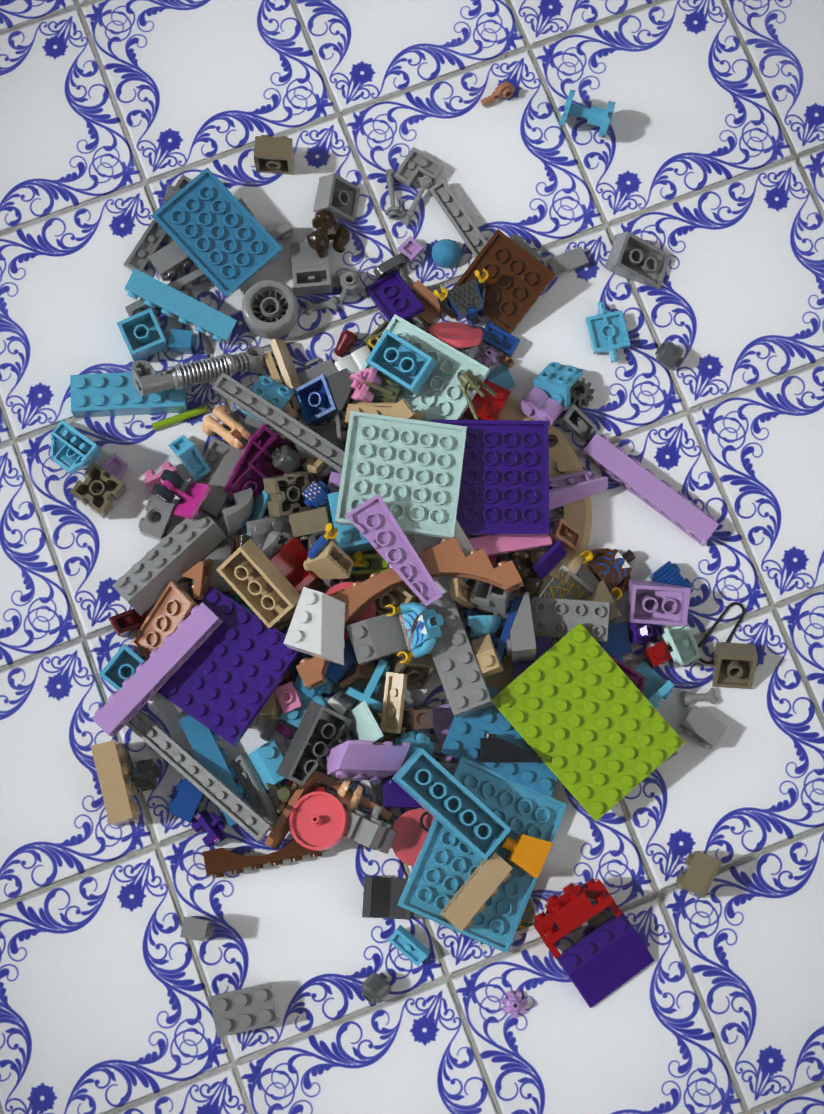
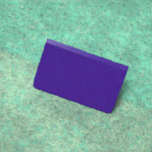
[531,541,567,579]

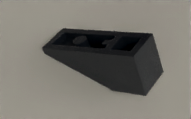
[480,734,541,763]

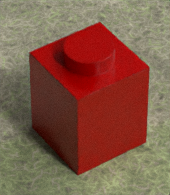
[643,641,672,669]

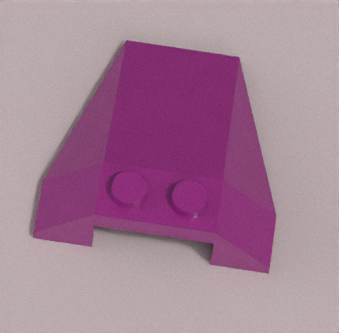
[223,424,308,502]

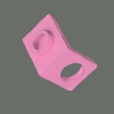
[275,681,302,713]

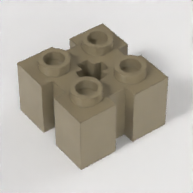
[70,462,127,519]
[263,471,314,517]

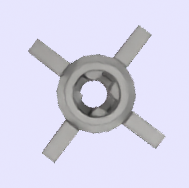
[333,270,367,304]

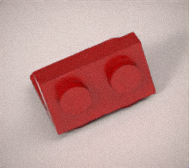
[269,538,319,593]

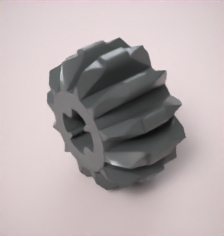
[570,378,594,409]

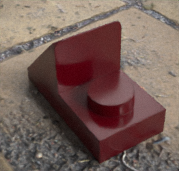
[109,609,147,638]

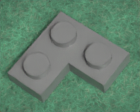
[394,147,444,187]

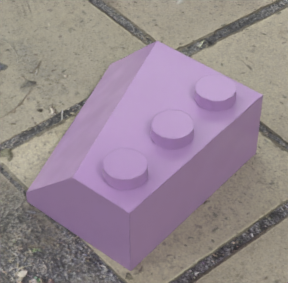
[327,740,410,783]

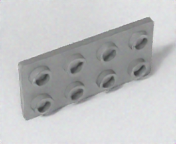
[531,597,610,642]

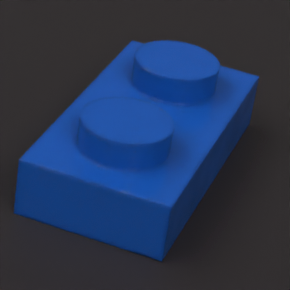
[482,322,520,357]

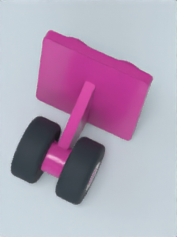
[151,469,212,519]

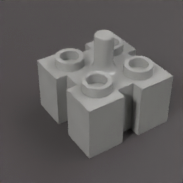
[343,805,397,854]

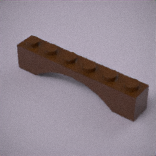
[203,839,326,879]

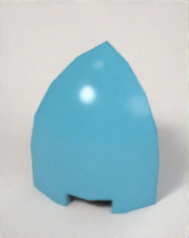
[485,364,516,390]
[468,615,501,639]

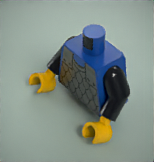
[433,268,489,327]

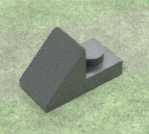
[562,404,597,442]

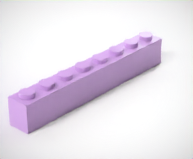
[581,433,719,546]
[92,602,223,737]

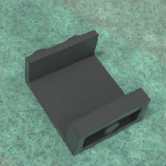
[362,876,415,920]

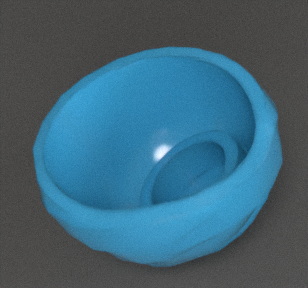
[431,239,462,268]

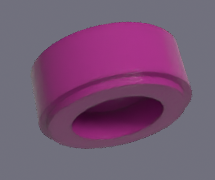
[275,723,295,740]

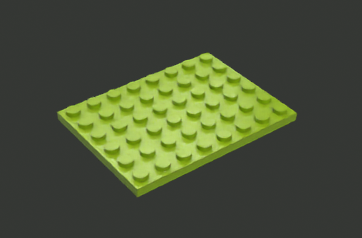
[492,623,685,822]

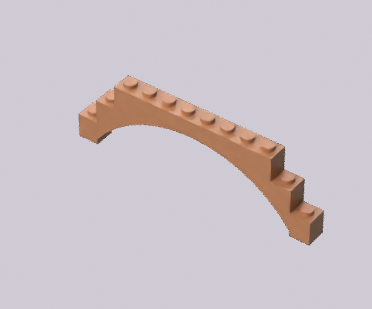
[296,537,524,691]

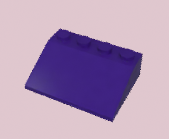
[556,910,655,1008]

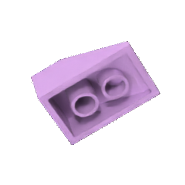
[625,579,691,626]

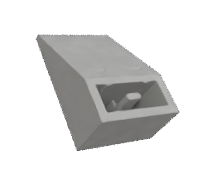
[290,241,332,296]

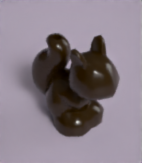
[307,210,350,258]
[496,551,544,601]

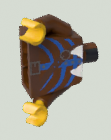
[579,548,636,602]

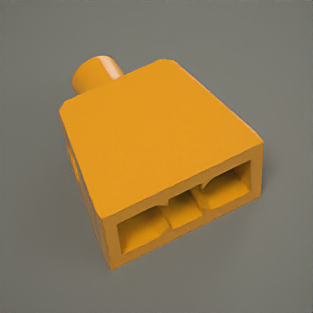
[501,834,553,879]

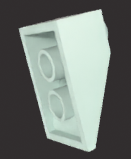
[345,701,384,745]

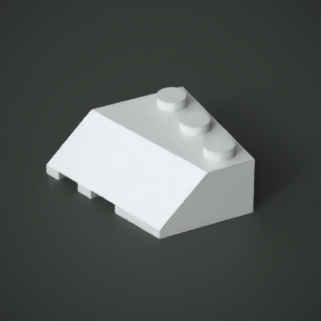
[284,587,345,666]

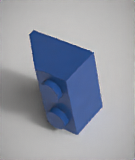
[294,374,338,425]

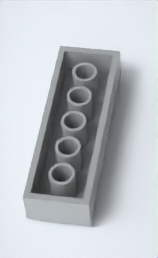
[112,509,227,616]
[420,591,494,719]

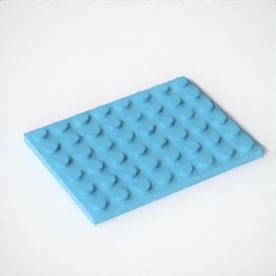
[397,756,568,954]

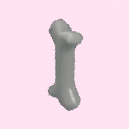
[304,296,338,316]
[680,688,718,707]

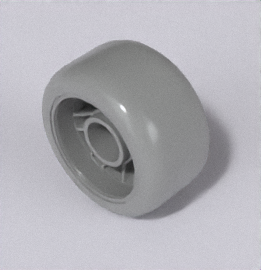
[242,279,299,339]

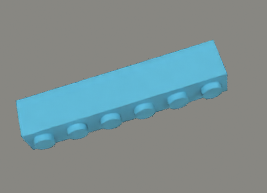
[124,268,237,343]

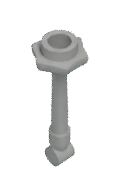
[385,169,403,219]
[401,175,434,226]

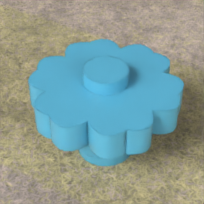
[394,729,434,758]

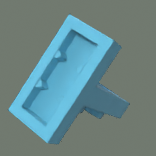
[169,434,211,481]
[346,657,391,712]

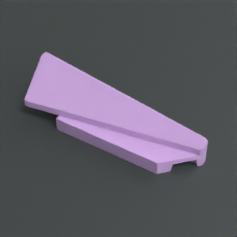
[549,470,608,511]

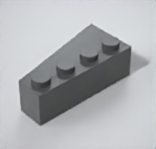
[276,701,353,786]

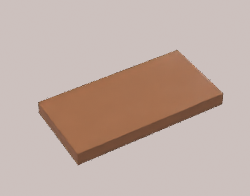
[131,580,198,660]

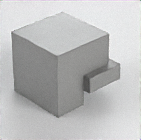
[470,580,513,615]

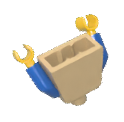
[303,523,366,580]

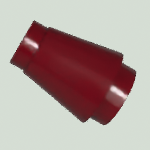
[333,329,358,358]

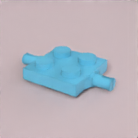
[585,301,631,363]

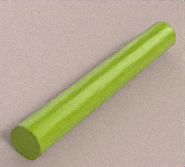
[152,405,208,431]

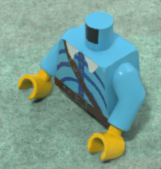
[385,602,444,664]

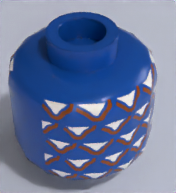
[302,481,331,510]

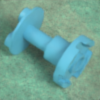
[560,89,616,138]

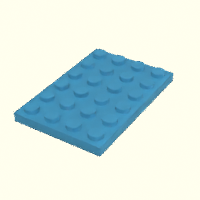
[151,167,283,298]
[440,685,558,797]

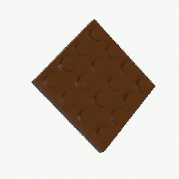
[452,229,556,334]

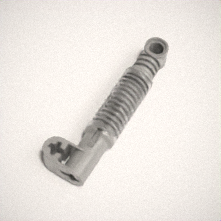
[132,346,264,396]

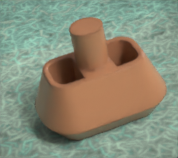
[499,354,514,368]

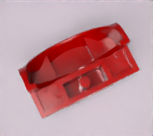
[532,878,623,959]

